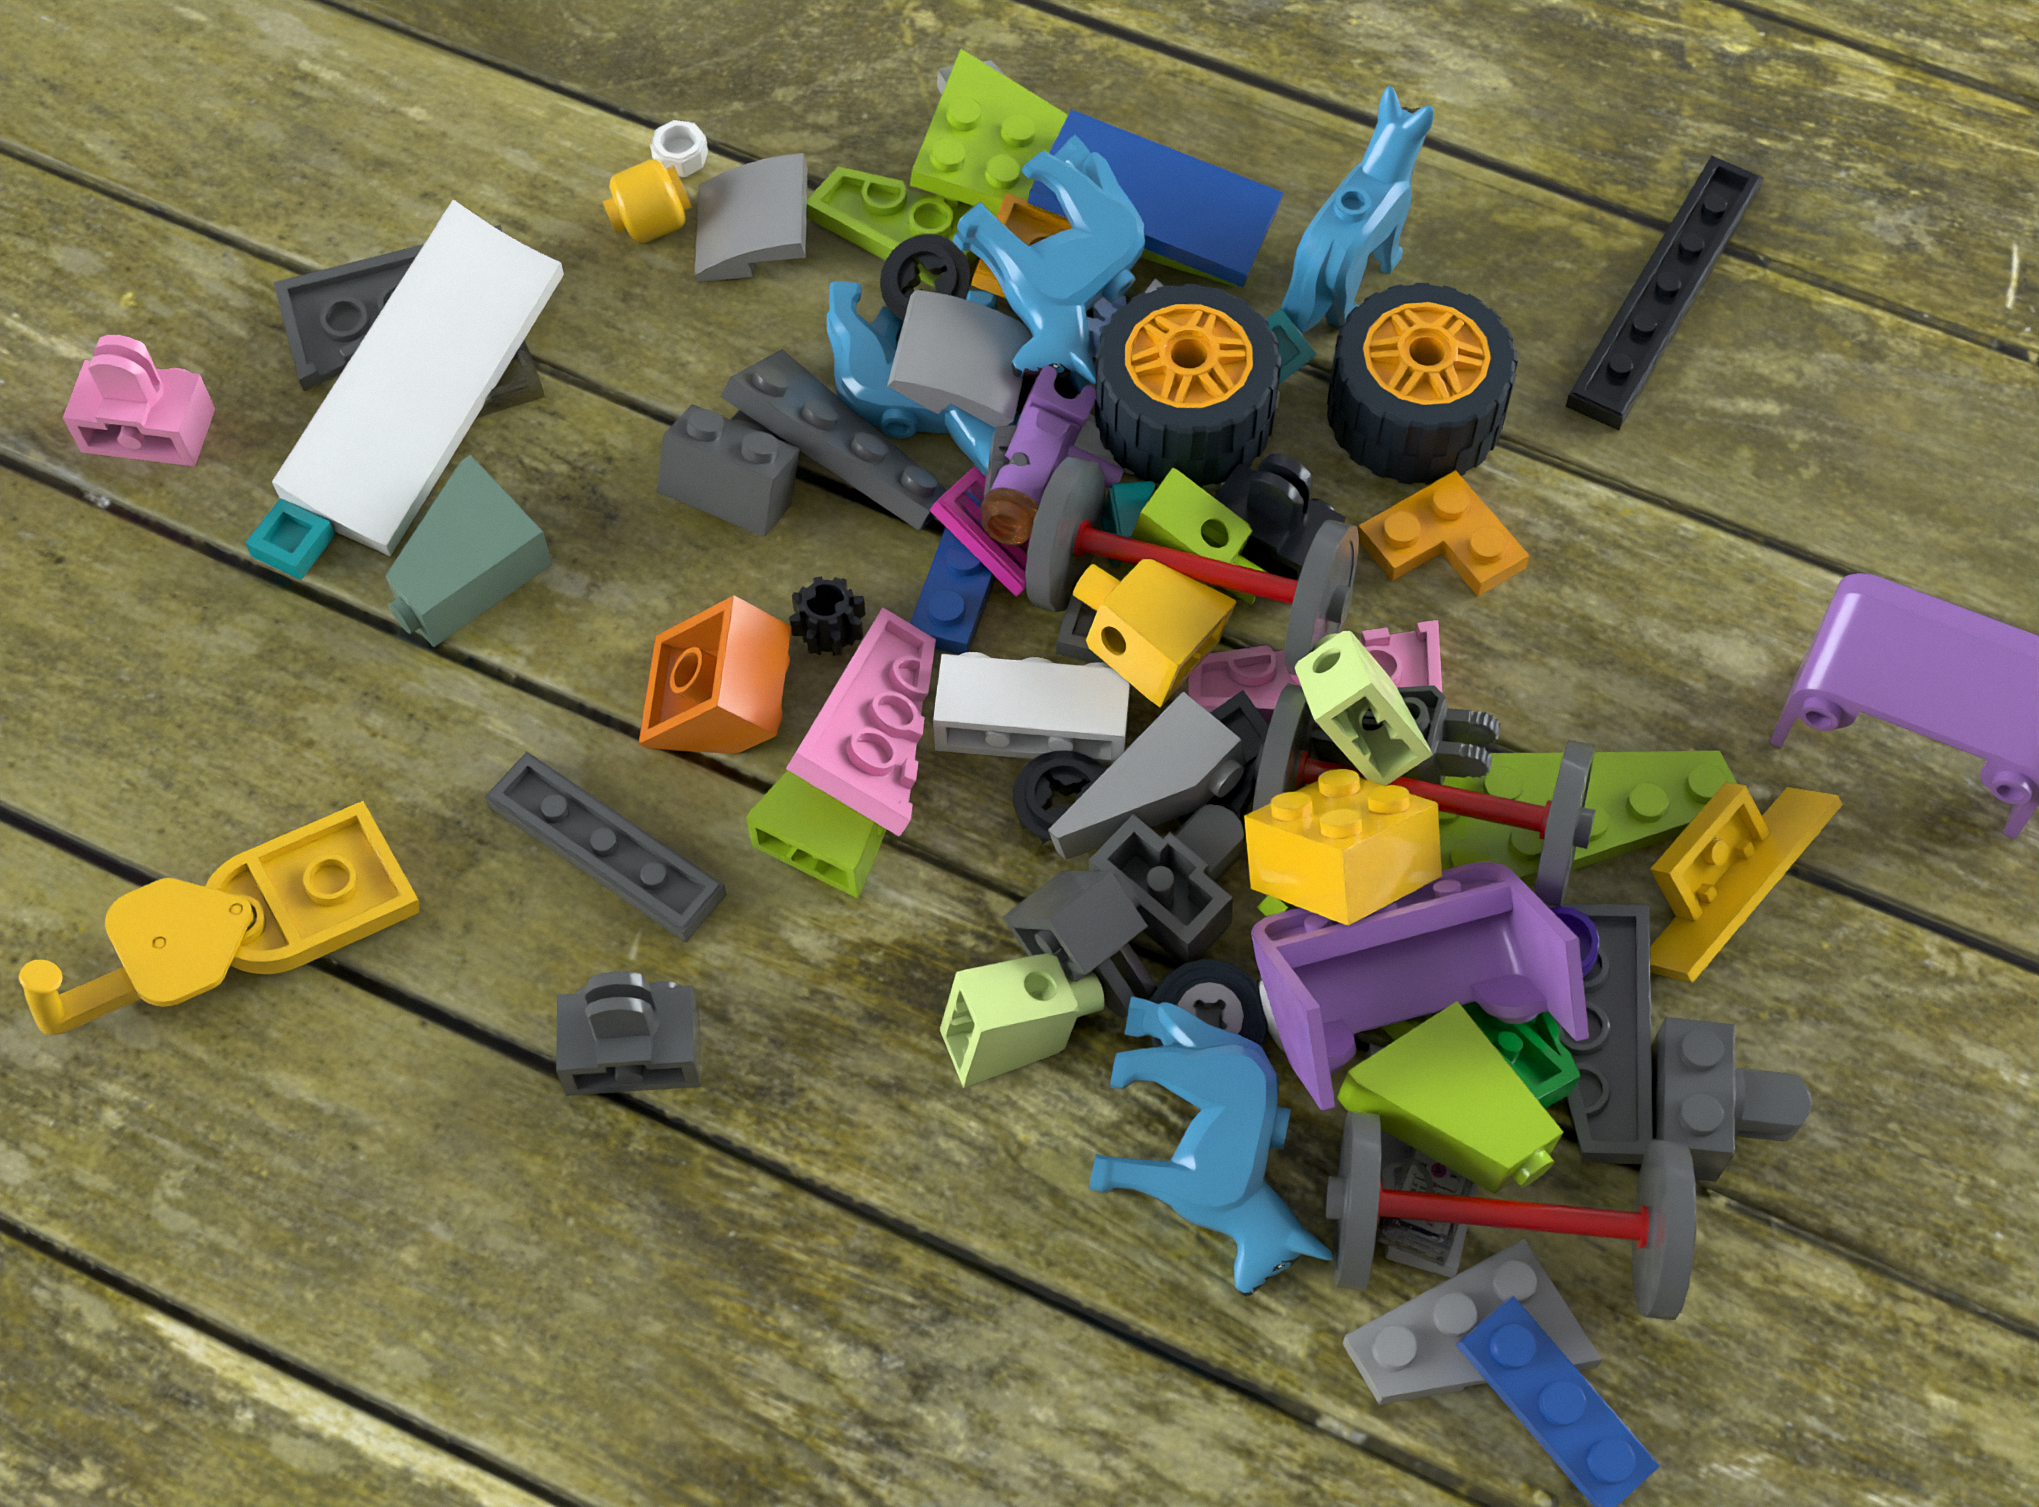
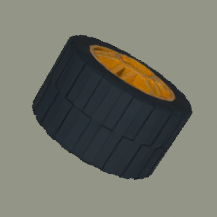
[1326,283,1518,484]
[1094,284,1281,488]

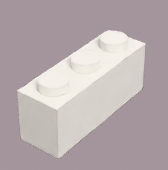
[933,652,1130,766]

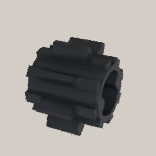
[789,576,866,656]

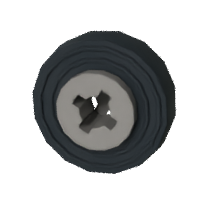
[1151,958,1268,1047]

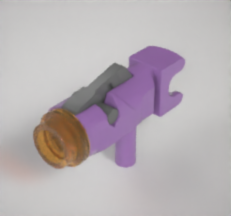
[981,366,1124,545]

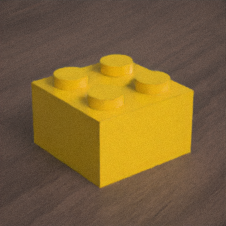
[1244,769,1442,926]

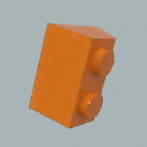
[639,595,792,754]

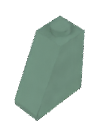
[386,455,553,647]

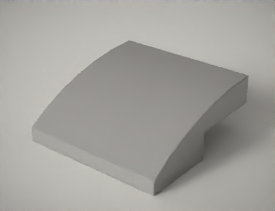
[695,153,808,282]
[887,290,1033,428]

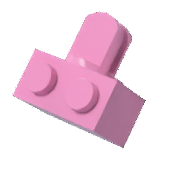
[63,335,215,467]

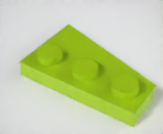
[806,166,998,287]

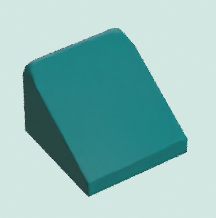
[1102,481,1155,567]

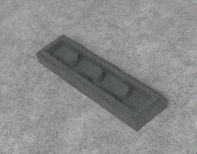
[485,751,727,942]

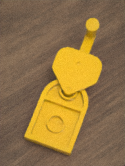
[19,801,421,1036]

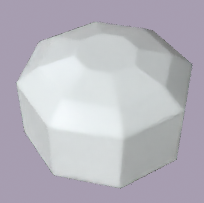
[650,120,708,177]

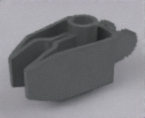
[1311,685,1501,785]

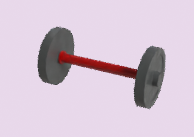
[1025,457,1359,676]
[1253,683,1596,907]
[1326,1111,1696,1320]

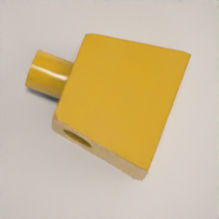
[1073,559,1237,708]

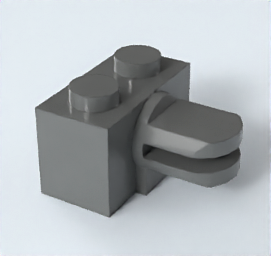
[657,404,800,537]
[1088,804,1245,965]
[1002,871,1157,1018]
[556,971,701,1096]
[1651,1017,1812,1182]

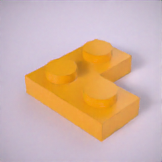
[1357,470,1530,597]

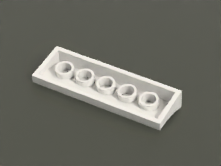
[272,199,564,557]

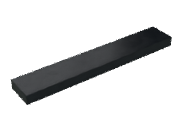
[1566,156,1764,430]

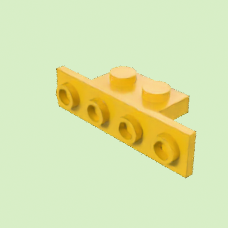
[1650,782,1843,983]

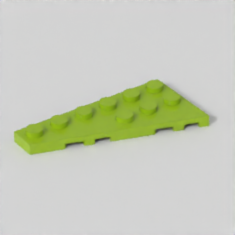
[910,49,1238,288]
[1316,750,1737,885]

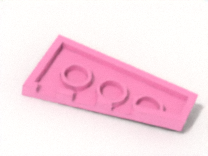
[786,607,936,837]
[1188,620,1442,727]

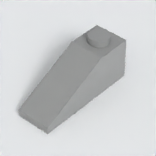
[1048,691,1245,860]

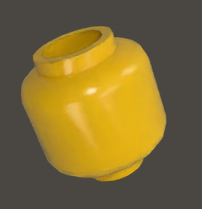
[602,159,692,244]

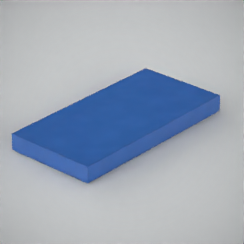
[1028,109,1284,288]

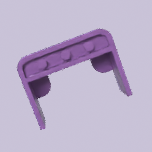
[1769,573,2039,839]
[1251,862,1589,1111]

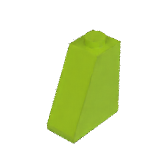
[1337,1001,1563,1194]

